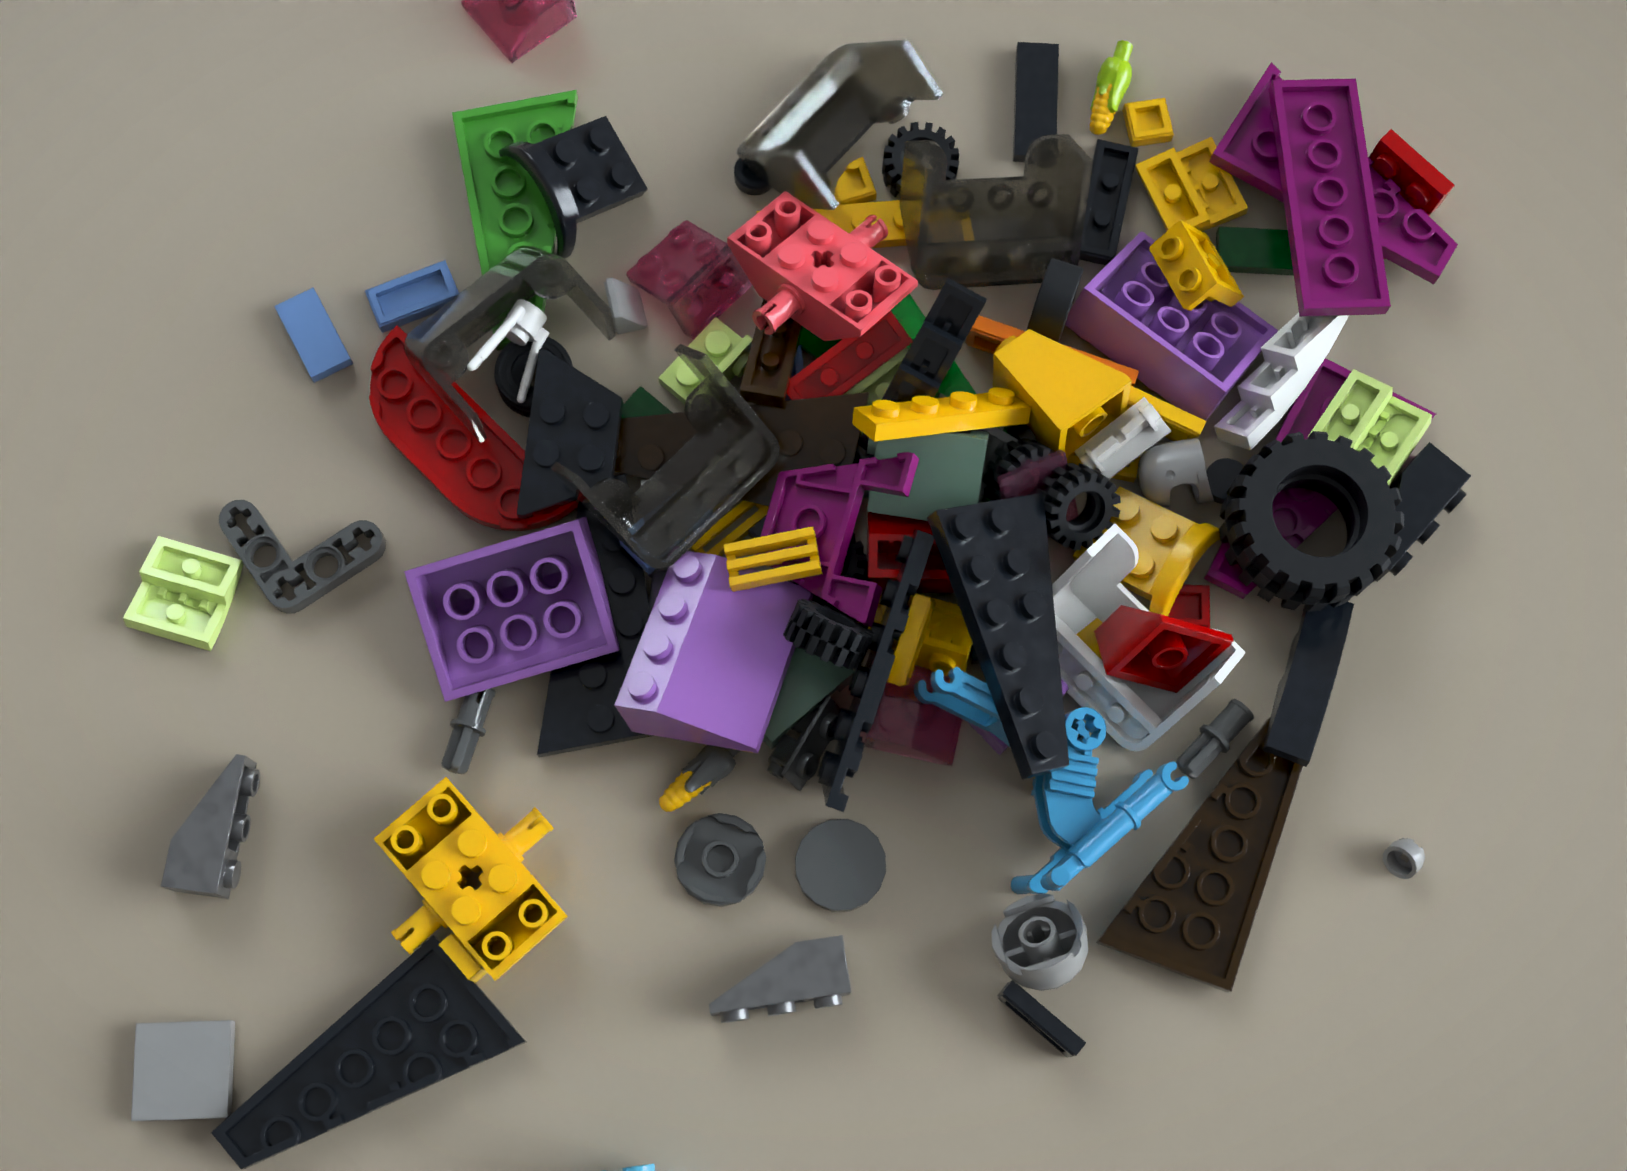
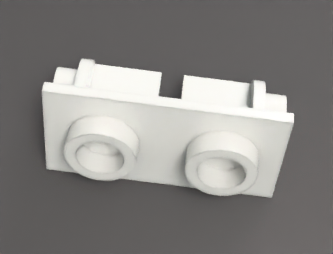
[1074,397,1171,479]

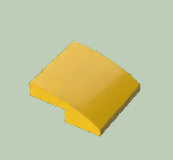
[1135,137,1248,231]

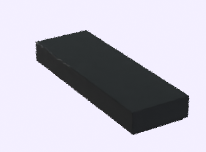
[1013,42,1059,164]
[1071,139,1139,265]

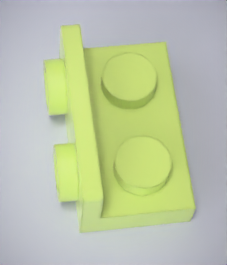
[659,317,753,411]

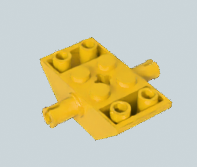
[374,777,568,981]

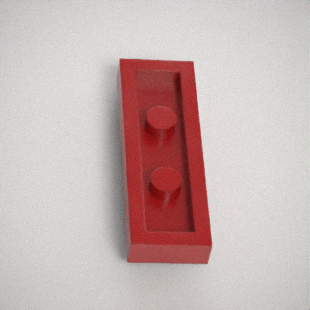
[787,310,913,400]

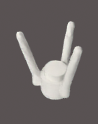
[467,299,550,403]

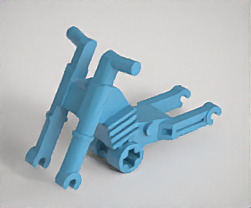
[914,667,1189,894]

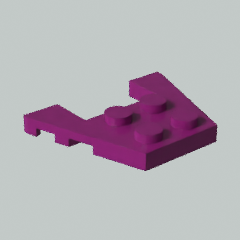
[755,452,919,627]

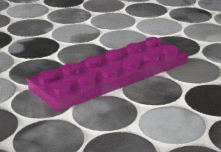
[1268,78,1391,317]

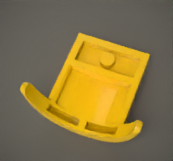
[1073,486,1220,616]

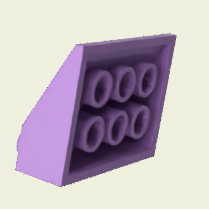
[1065,231,1278,421]
[404,517,620,702]
[614,549,814,753]

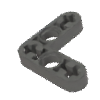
[219,500,386,614]

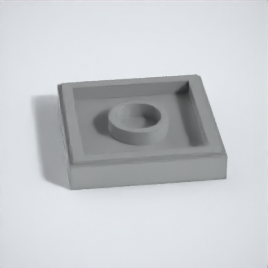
[131,1020,235,1121]

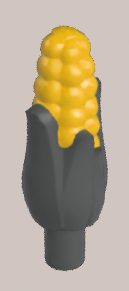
[659,745,740,812]

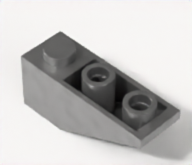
[161,754,260,899]
[709,935,851,1023]

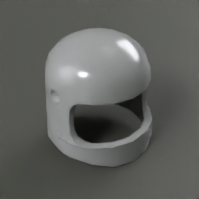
[1138,438,1214,507]

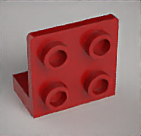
[1369,129,1455,259]

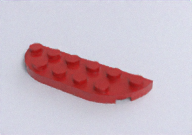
[369,325,578,531]

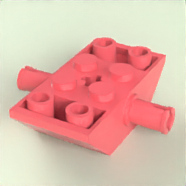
[727,191,918,341]

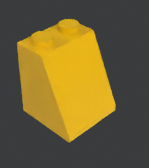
[992,329,1132,461]

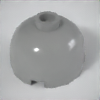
[991,894,1088,991]

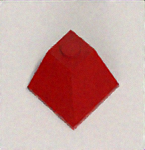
[1094,605,1234,693]

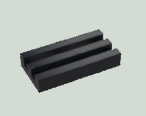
[997,980,1086,1057]

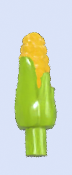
[1089,40,1133,135]

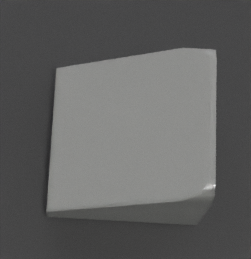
[604,277,647,334]

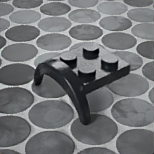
[499,116,648,260]

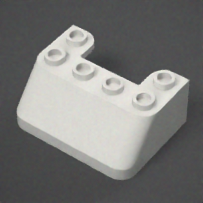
[1052,524,1246,752]

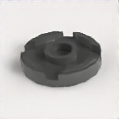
[674,813,766,907]
[795,819,886,912]

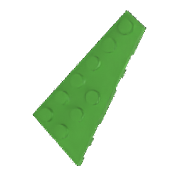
[452,90,578,351]

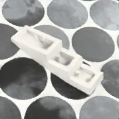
[1214,312,1349,450]

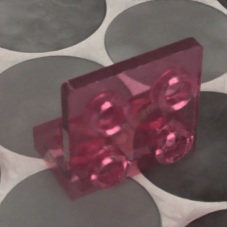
[626,220,753,340]

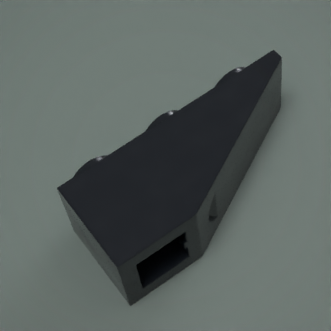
[1375,442,1471,582]

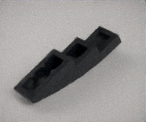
[859,278,987,446]
[1263,601,1354,767]

